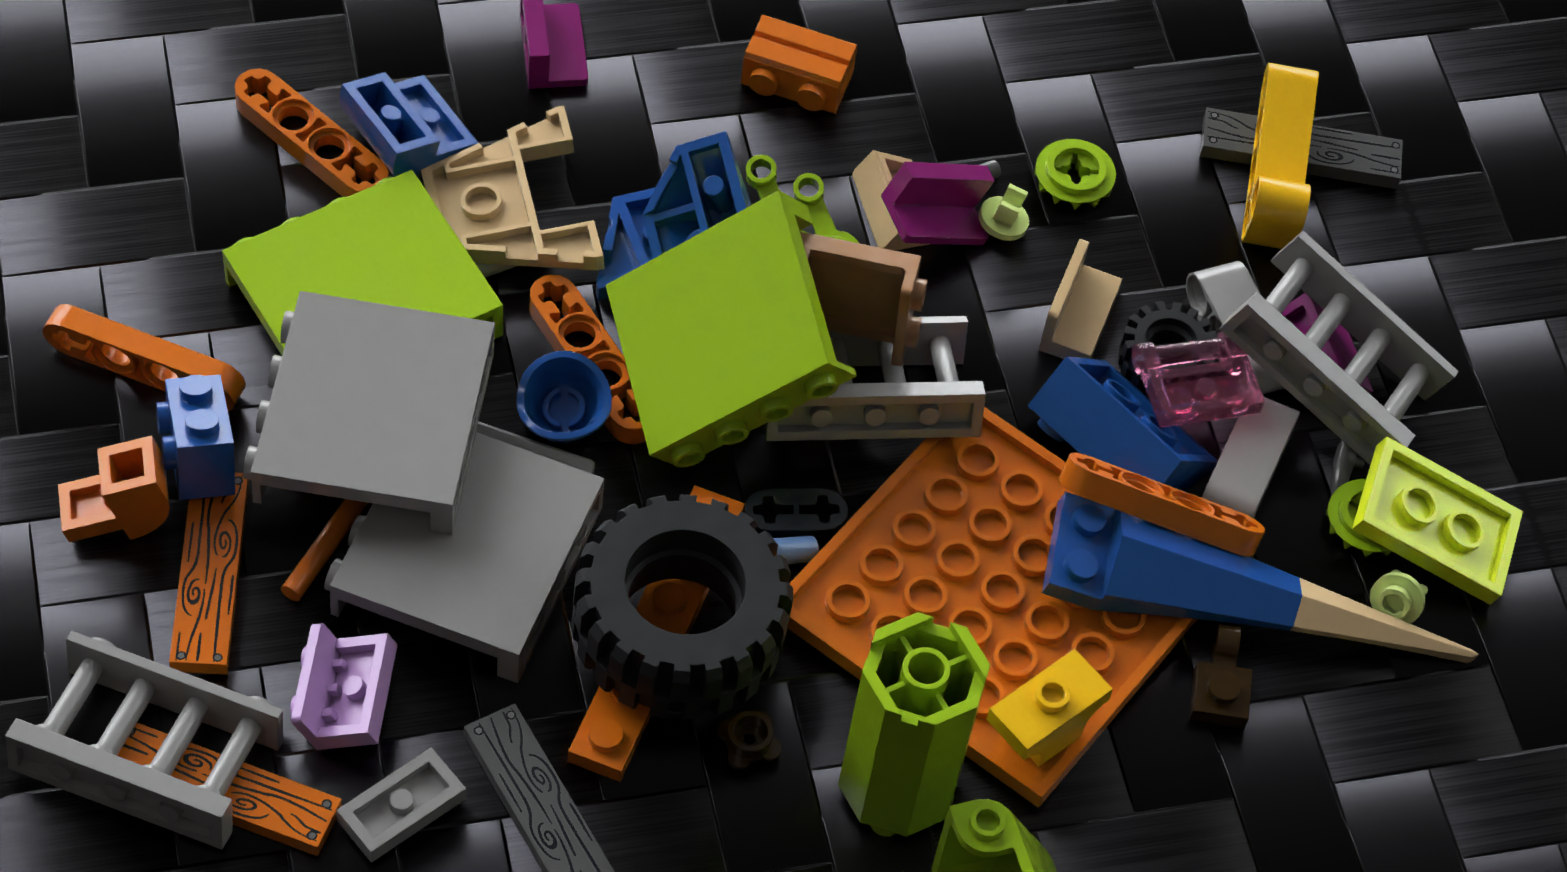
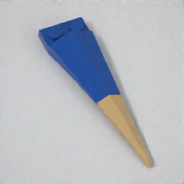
[1042,492,1479,663]

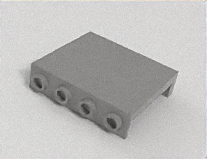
[243,291,495,535]
[324,432,604,683]

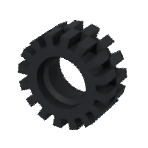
[1118,301,1218,402]

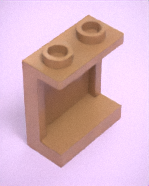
[800,232,928,367]

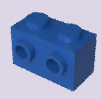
[156,374,235,500]

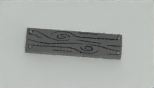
[1200,107,1403,189]
[464,704,615,872]

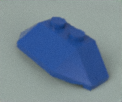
[642,131,751,259]

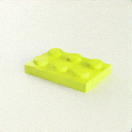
[1352,437,1523,605]

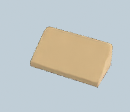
[853,150,930,250]

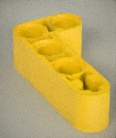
[1241,62,1319,249]

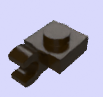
[1189,624,1252,729]

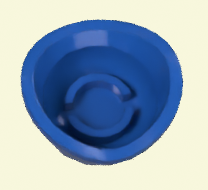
[517,350,612,444]

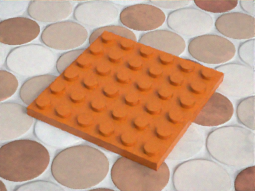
[788,407,1198,808]

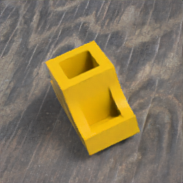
[986,649,1113,767]

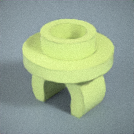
[978,183,1029,241]
[1370,569,1428,623]

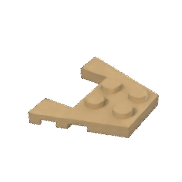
[421,105,605,270]

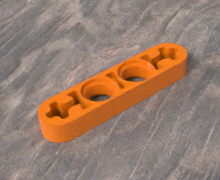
[234,68,389,197]
[529,274,646,444]
[42,304,246,411]
[1058,453,1265,557]

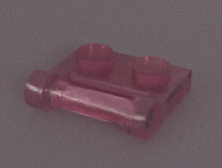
[1132,332,1265,428]

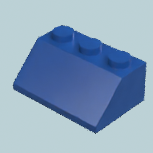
[1028,356,1218,491]

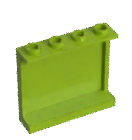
[222,170,503,355]
[606,190,857,467]

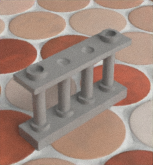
[1219,231,1459,465]
[764,316,986,441]
[5,631,283,849]

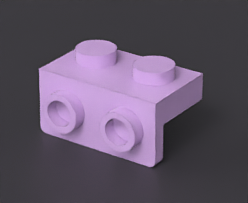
[290,623,398,750]

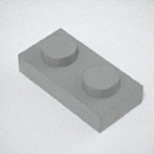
[336,747,466,863]

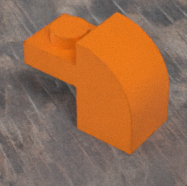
[58,435,170,542]

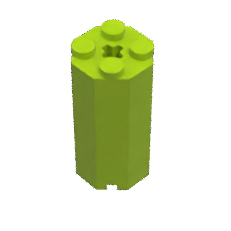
[838,612,990,837]

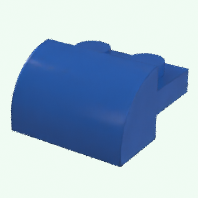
[339,72,478,185]

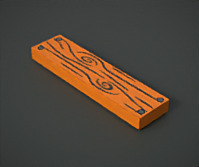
[169,472,249,675]
[117,723,342,857]

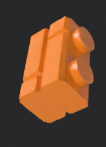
[741,14,858,114]

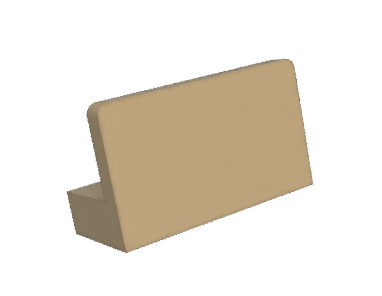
[1039,239,1122,359]

